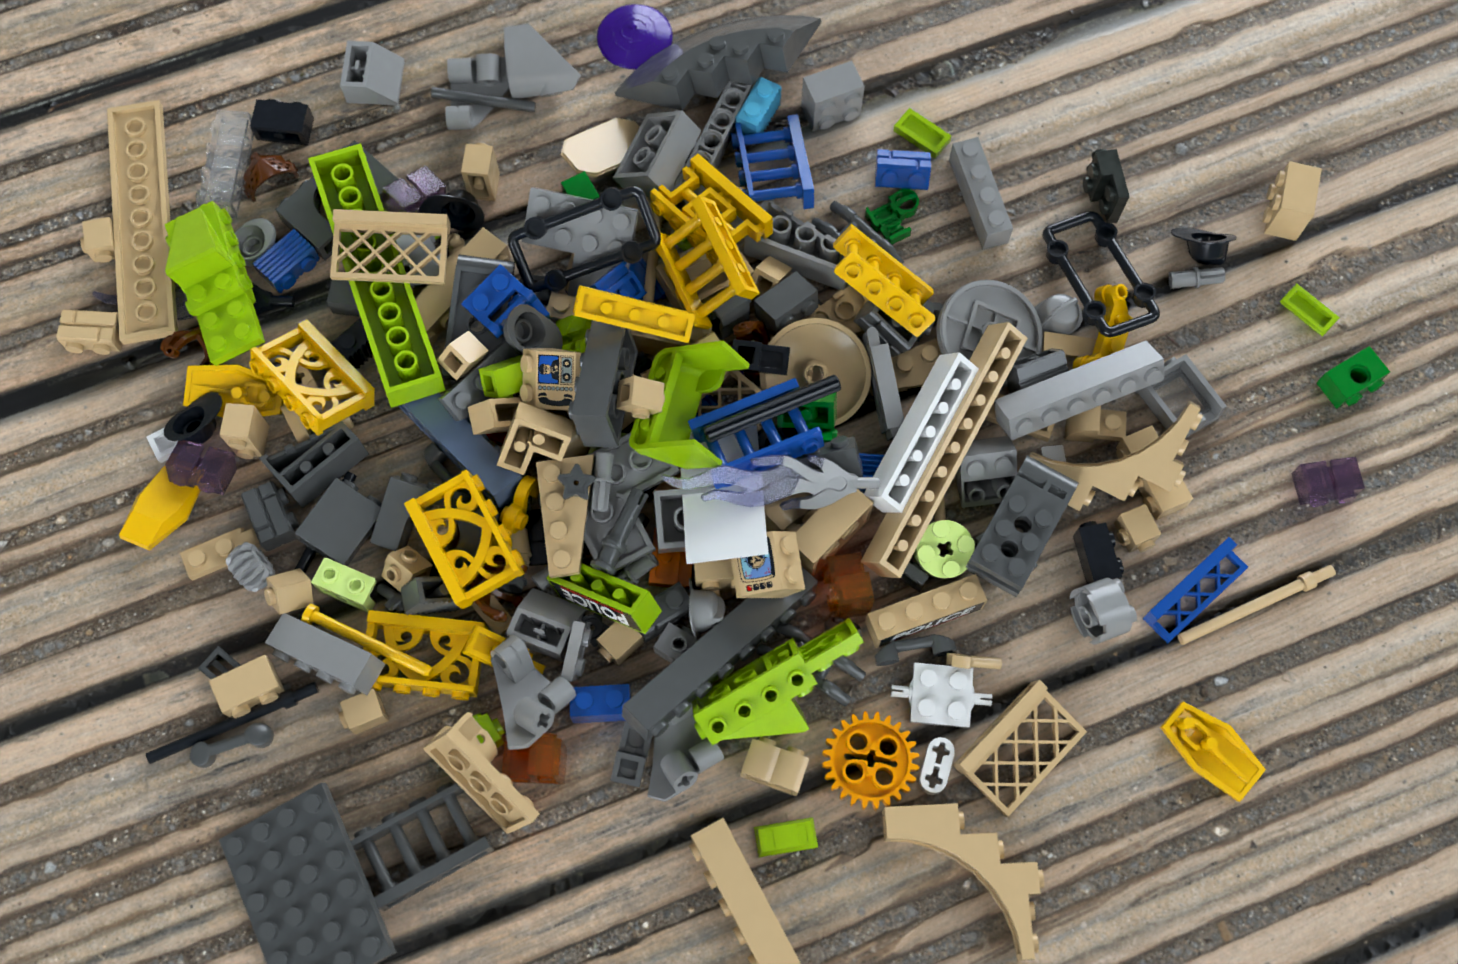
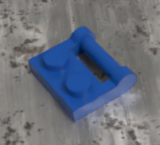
[461,264,537,339]

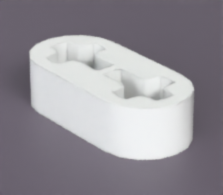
[919,737,955,795]

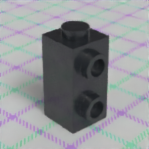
[1073,521,1124,584]

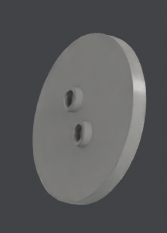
[937,280,1043,388]

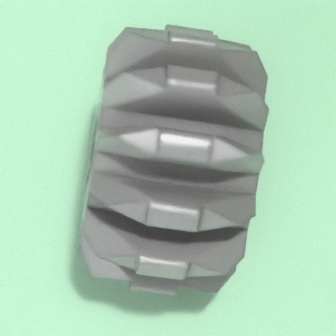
[225,542,275,592]

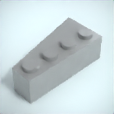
[744,199,847,291]

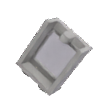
[1135,354,1227,438]

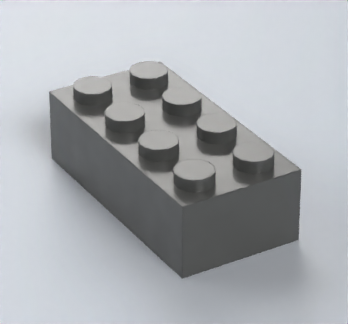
[569,320,638,448]

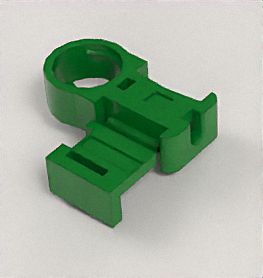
[865,189,919,245]

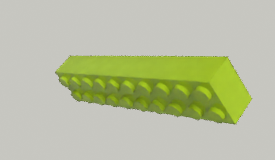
[308,143,446,408]

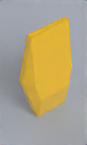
[183,365,284,417]
[119,458,208,551]
[1160,701,1266,802]

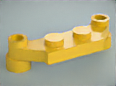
[1073,284,1133,369]

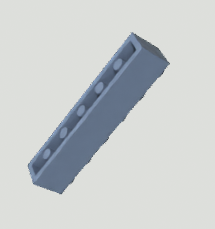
[398,393,525,510]

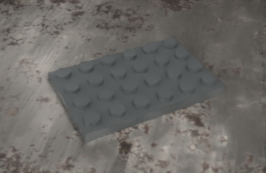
[219,783,397,964]

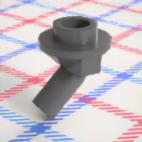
[377,583,404,614]

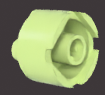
[913,520,975,579]

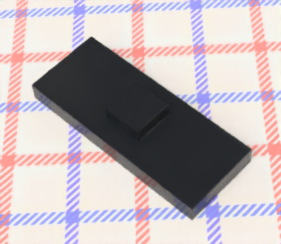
[526,509,548,566]

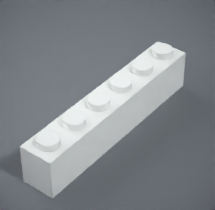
[864,352,979,513]

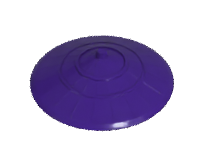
[597,4,673,69]

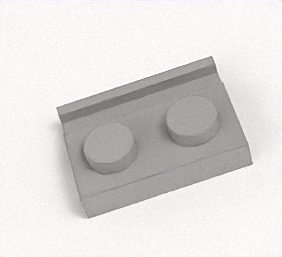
[561,620,592,682]

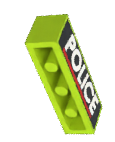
[546,563,662,634]

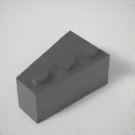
[259,421,369,508]

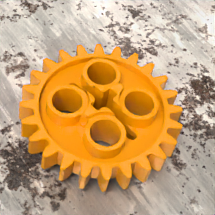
[822,711,920,810]

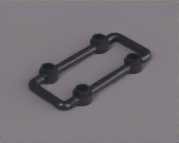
[507,186,661,293]
[1042,211,1160,338]

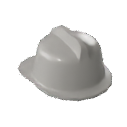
[1034,294,1083,335]
[689,578,725,639]

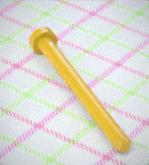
[301,603,433,676]

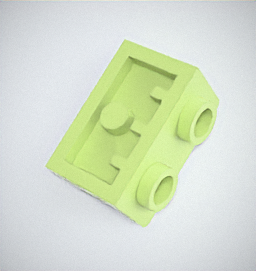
[311,558,377,612]

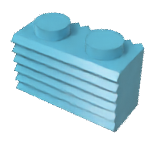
[735,77,781,135]

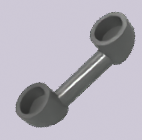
[424,442,471,495]
[875,634,957,666]
[190,723,274,768]

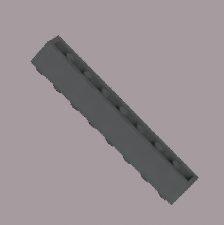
[622,566,818,742]

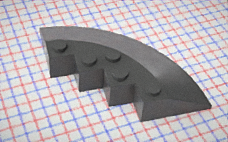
[615,15,821,111]

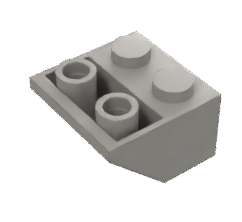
[340,41,405,106]
[955,436,1017,508]
[506,588,586,662]

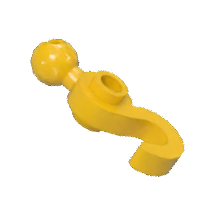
[492,475,539,555]

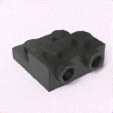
[1083,149,1130,223]

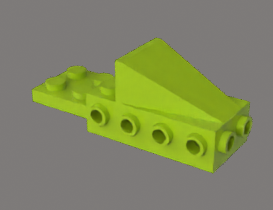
[165,201,265,366]
[692,618,864,746]

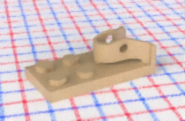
[423,712,540,834]

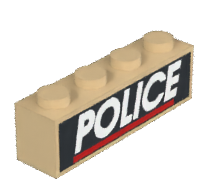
[865,574,987,648]

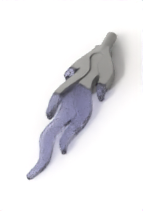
[661,455,880,510]

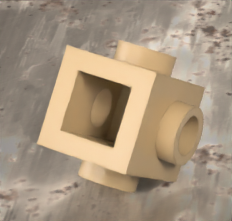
[381,545,433,592]

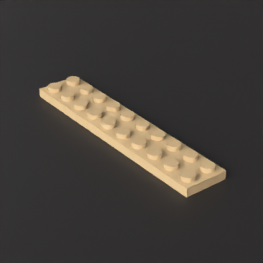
[107,100,178,345]

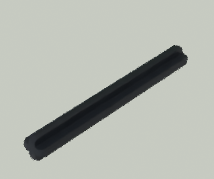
[703,375,841,443]

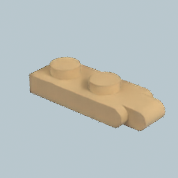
[180,528,261,581]

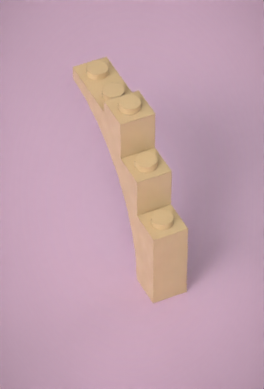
[1030,401,1203,511]
[882,803,1044,961]

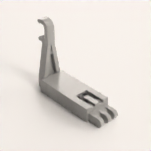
[862,327,904,441]

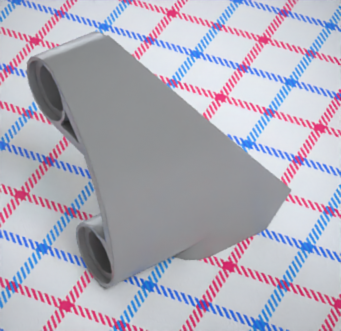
[504,23,581,99]
[445,53,510,130]
[490,635,576,750]
[648,703,725,802]

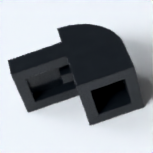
[732,339,790,376]

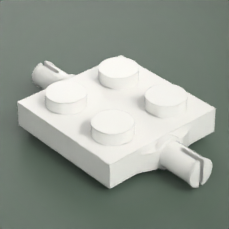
[891,663,992,728]

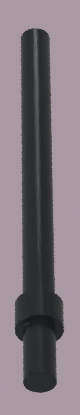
[146,682,319,764]

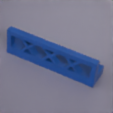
[1142,537,1248,644]

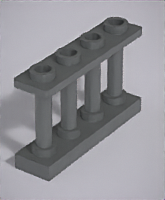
[351,782,494,911]

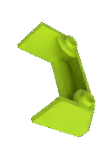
[629,340,750,469]

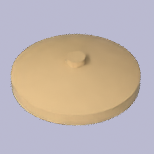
[760,318,871,426]

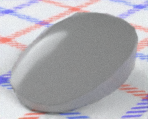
[235,218,276,267]

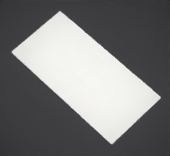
[681,424,768,564]

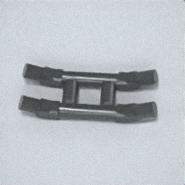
[811,201,904,264]
[757,623,866,707]

